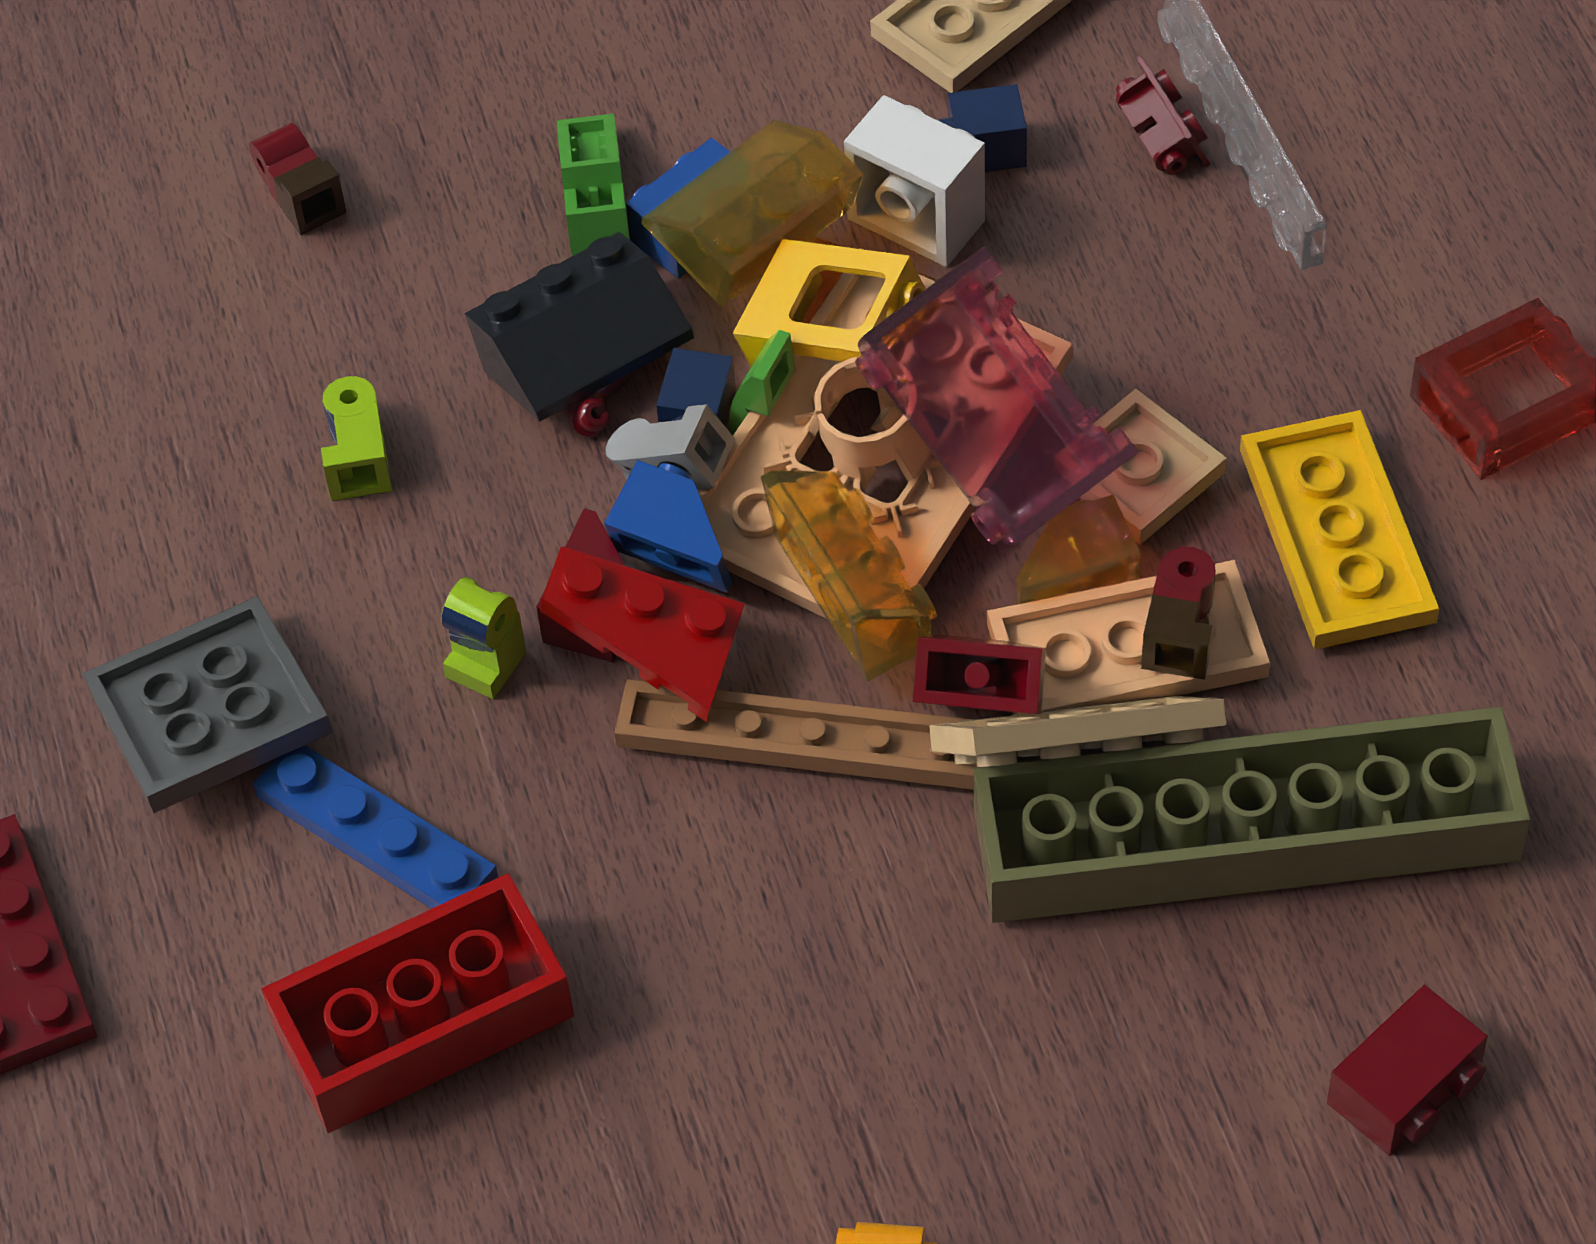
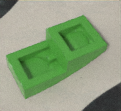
[729,330,795,436]

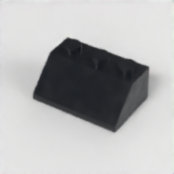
[465,232,695,422]

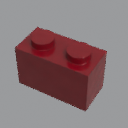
[1327,984,1488,1156]

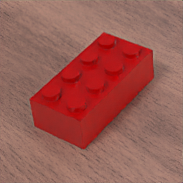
[261,873,574,1134]

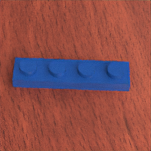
[253,745,498,909]

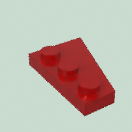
[540,546,745,722]

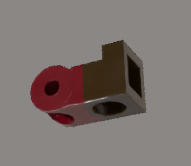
[249,123,347,235]
[1141,547,1216,680]

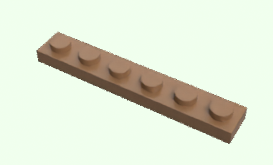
[614,679,978,790]

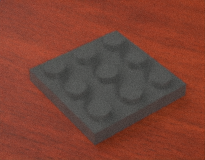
[82,596,333,814]

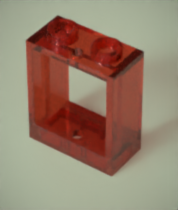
[1410,298,1596,480]

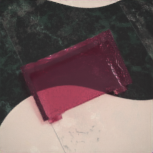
[855,247,1139,547]

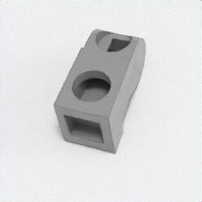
[605,404,735,490]

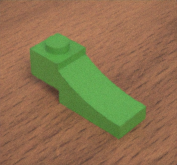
[556,113,629,257]

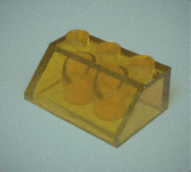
[641,120,864,308]
[760,470,937,682]

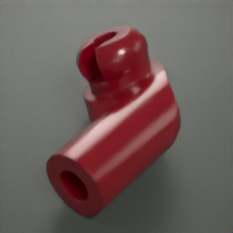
[568,375,628,437]

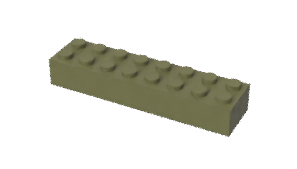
[973,707,1530,923]

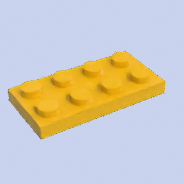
[1240,410,1439,650]

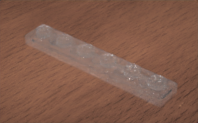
[1157,0,1327,271]

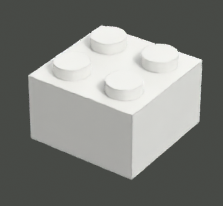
[844,95,985,267]

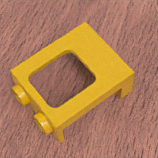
[733,239,928,390]

